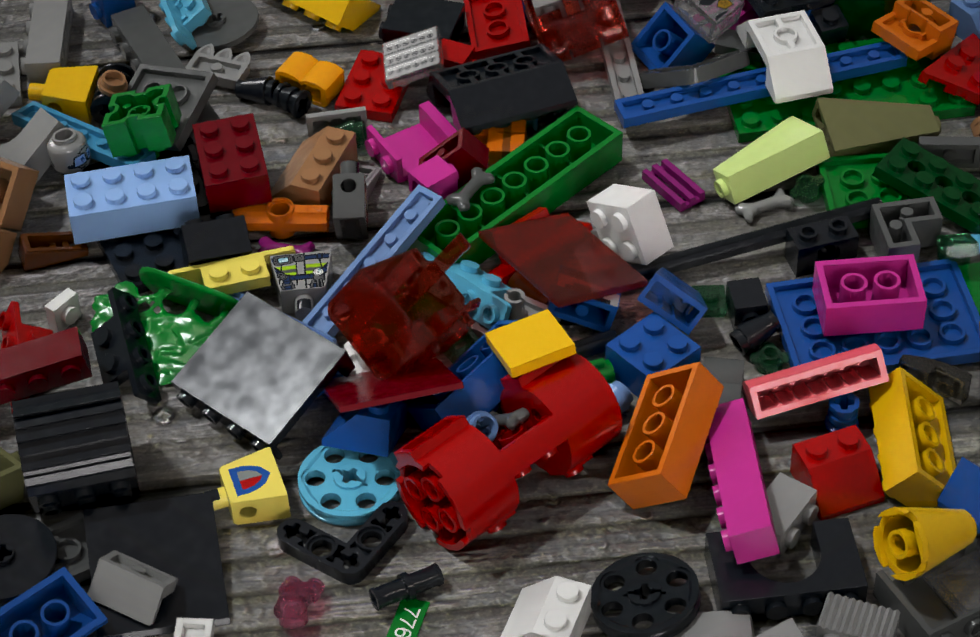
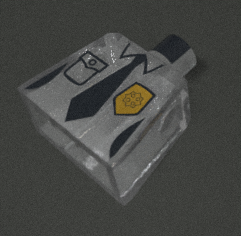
[673,0,745,44]

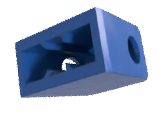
[637,267,708,335]

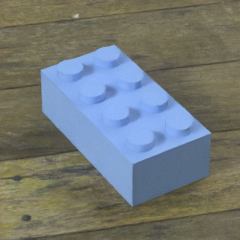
[64,155,200,245]

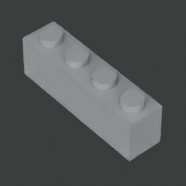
[21,0,74,84]

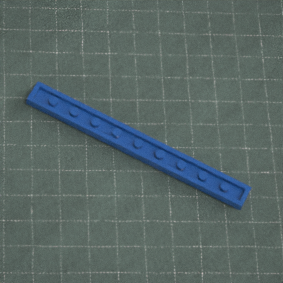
[614,41,908,128]

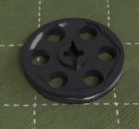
[590,552,701,637]

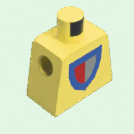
[203,447,291,525]

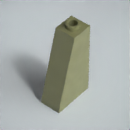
[812,97,941,157]

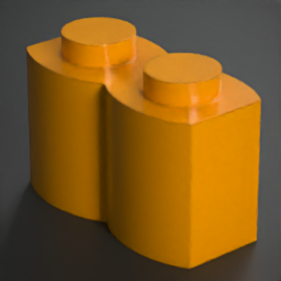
[275,52,345,107]

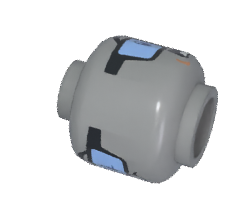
[47,128,91,174]

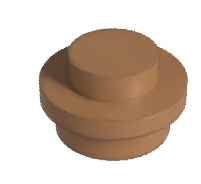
[97,70,128,97]

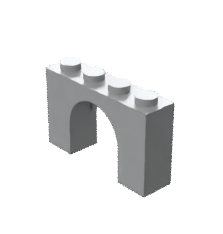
[0,77,67,183]

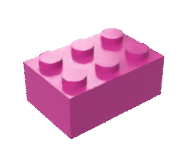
[812,254,927,337]

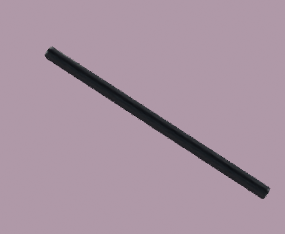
[549,197,882,293]

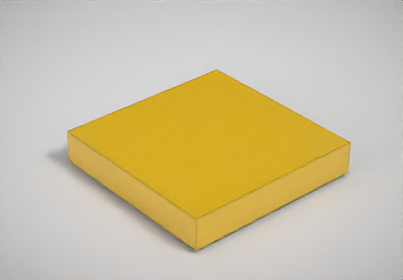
[485,309,577,378]

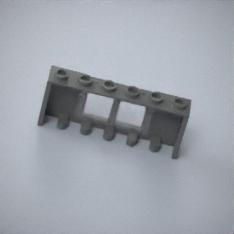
[873,538,980,637]

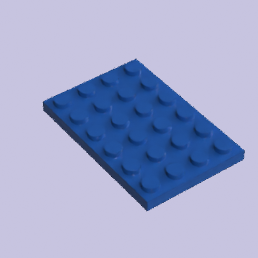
[765,258,980,374]

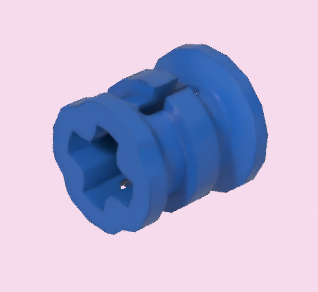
[824,392,860,432]

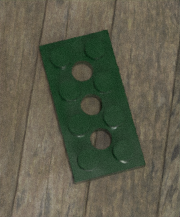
[872,137,980,234]

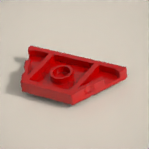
[917,33,980,105]

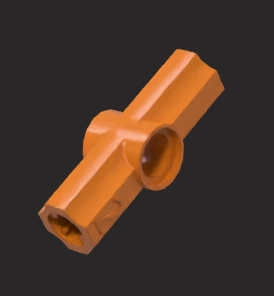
[232,197,330,239]

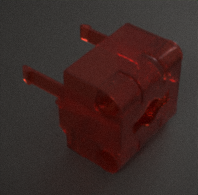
[522,0,629,62]
[328,233,481,380]

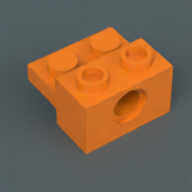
[871,0,959,61]

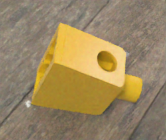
[28,65,99,124]

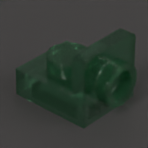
[937,233,979,265]

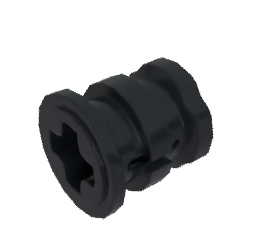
[272,82,312,118]

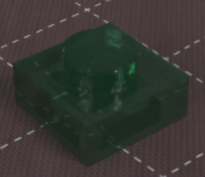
[692,285,727,318]

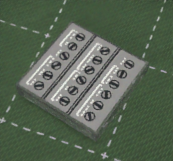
[382,25,444,89]

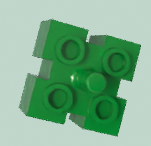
[101,84,182,159]

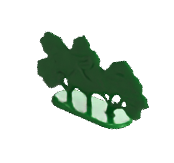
[90,267,238,386]

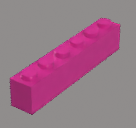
[704,398,780,565]

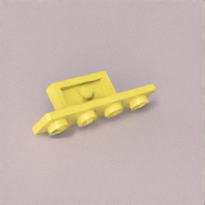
[168,246,296,295]

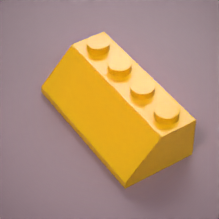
[275,0,381,32]
[868,367,956,507]

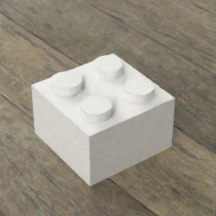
[586,184,674,265]

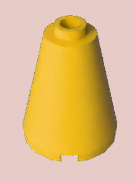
[873,507,977,581]

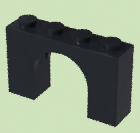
[704,517,868,621]

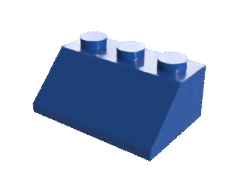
[0,566,108,637]

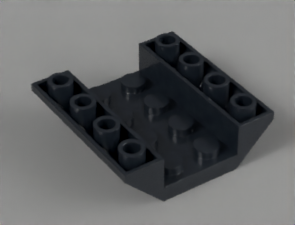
[426,44,578,135]

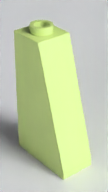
[713,116,830,205]

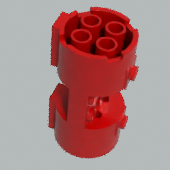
[394,354,623,551]

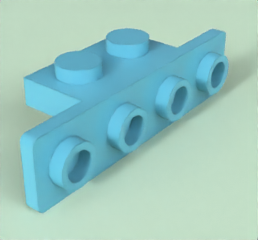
[159,0,212,50]
[413,252,512,329]

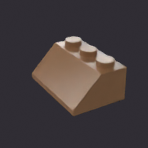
[265,126,358,206]

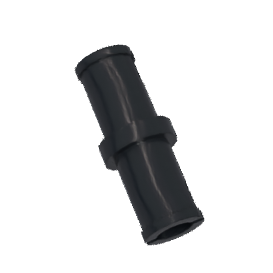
[369,563,444,611]

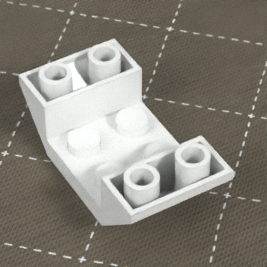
[736,10,833,104]

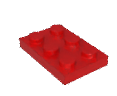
[463,0,531,60]
[334,50,415,123]

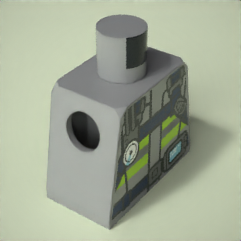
[270,250,334,321]

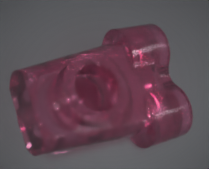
[274,576,325,629]

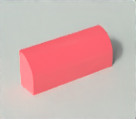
[742,343,889,420]

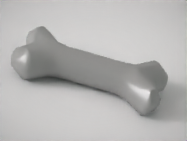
[735,188,795,223]

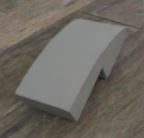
[674,610,755,637]

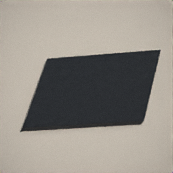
[83,492,230,637]

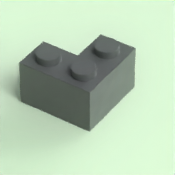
[868,196,943,263]

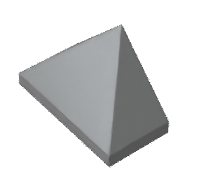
[305,106,367,138]

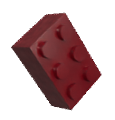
[192,113,273,214]

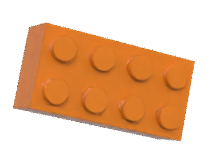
[607,362,724,510]

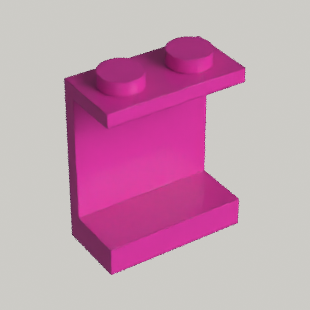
[365,101,457,184]

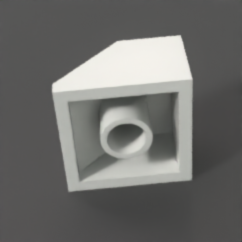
[501,576,591,637]

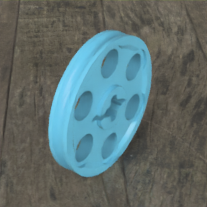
[298,445,401,526]

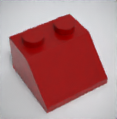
[790,424,885,520]

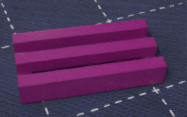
[642,159,705,212]

